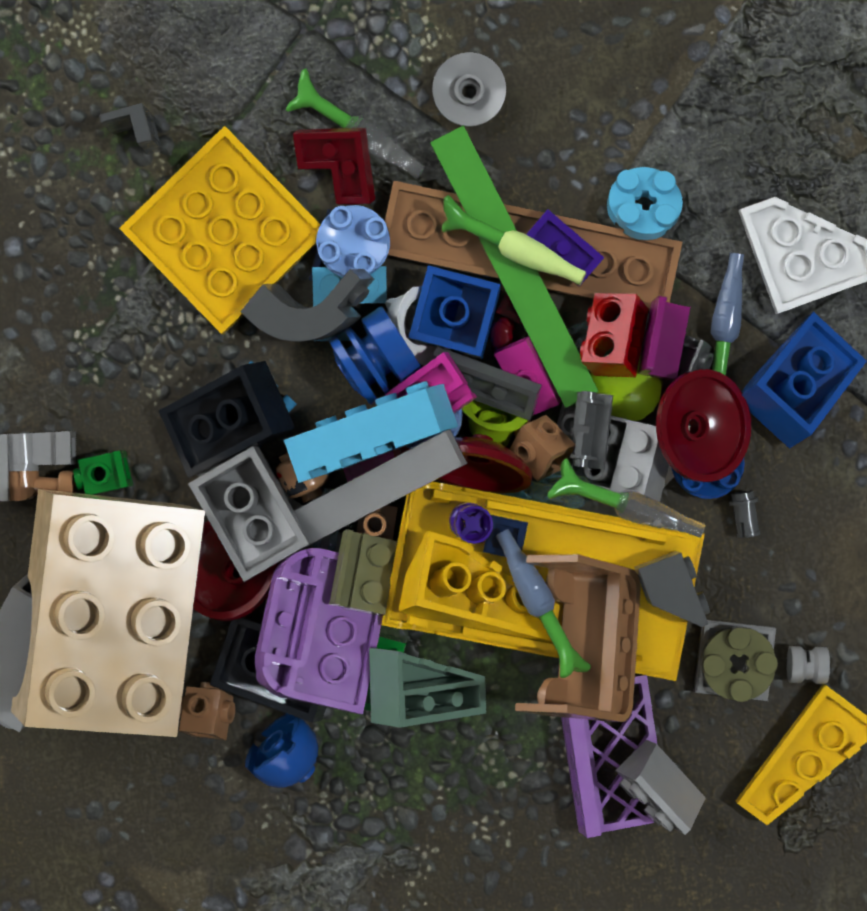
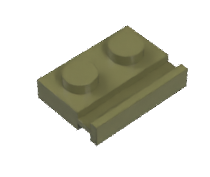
[329,529,397,616]

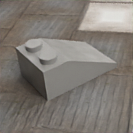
[188,446,310,582]

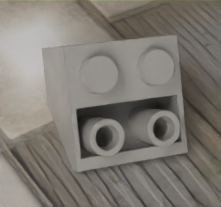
[615,740,706,835]

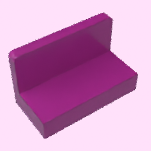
[638,296,691,381]

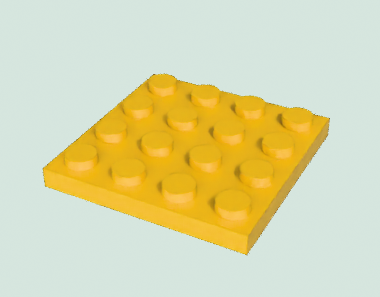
[119,126,321,335]

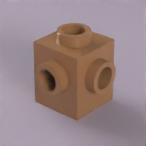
[510,415,575,481]
[179,682,235,740]

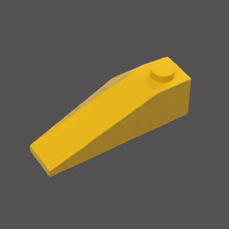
[398,531,560,643]

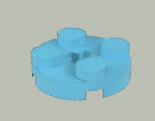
[607,167,683,240]

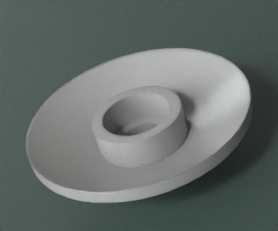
[432,52,506,127]

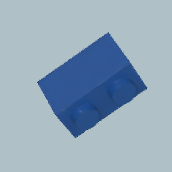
[408,265,501,360]

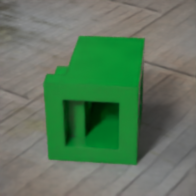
[73,450,134,495]

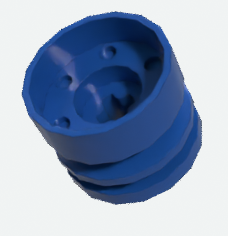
[329,306,422,405]

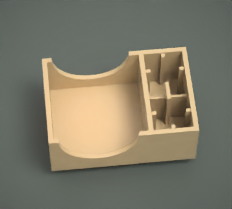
[11,489,205,737]

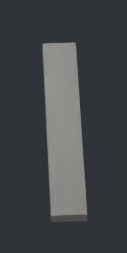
[294,429,467,550]

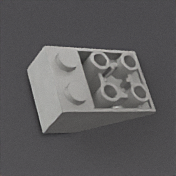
[550,404,669,505]

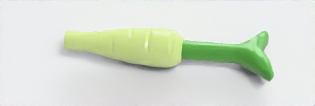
[442,195,586,285]

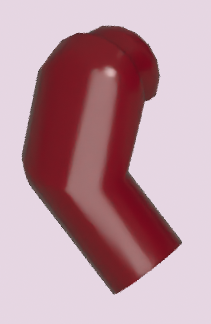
[490,317,515,354]

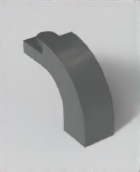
[240,269,374,342]

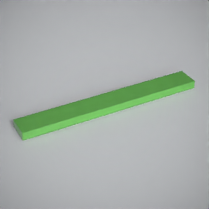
[430,125,599,408]

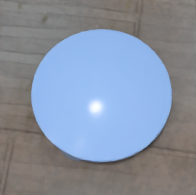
[316,205,390,277]

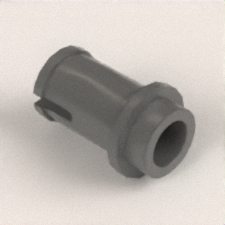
[729,490,761,538]

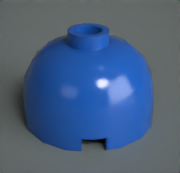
[245,714,318,788]

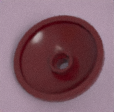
[656,369,751,482]
[438,434,532,493]
[193,520,281,621]

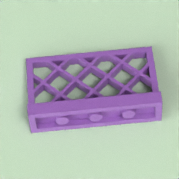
[561,674,658,838]

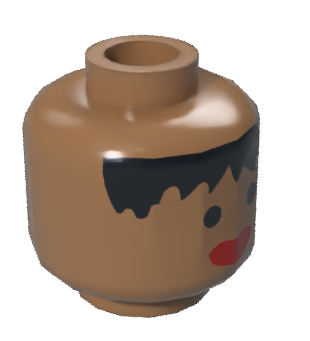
[275,452,329,503]

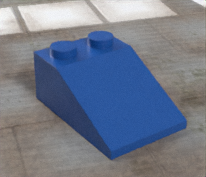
[741,311,867,449]

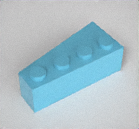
[284,381,458,483]

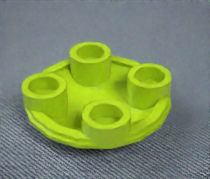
[590,354,663,421]

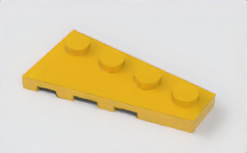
[736,684,867,825]

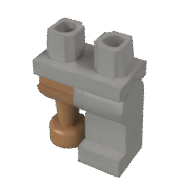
[0,431,77,501]

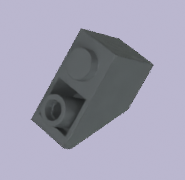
[634,551,710,627]

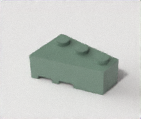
[369,647,486,728]

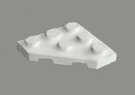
[738,197,867,314]

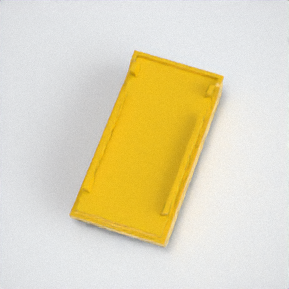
[381,481,705,681]

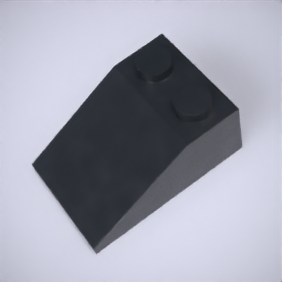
[159,361,295,478]
[210,617,327,723]

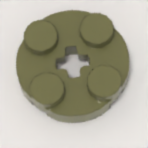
[702,626,778,702]

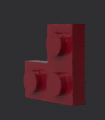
[293,128,375,204]

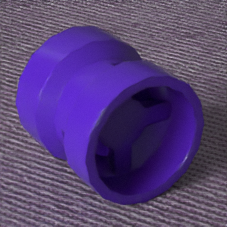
[449,502,493,544]

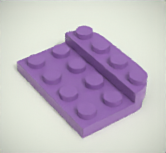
[255,548,383,714]

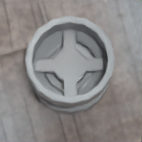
[787,646,830,684]

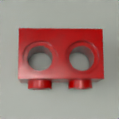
[580,293,649,378]

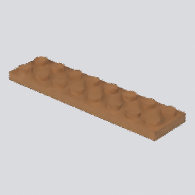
[385,181,683,312]

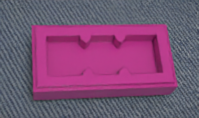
[494,336,561,415]

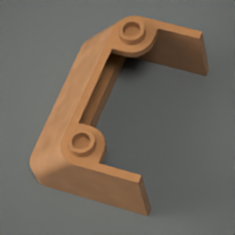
[515,554,641,722]

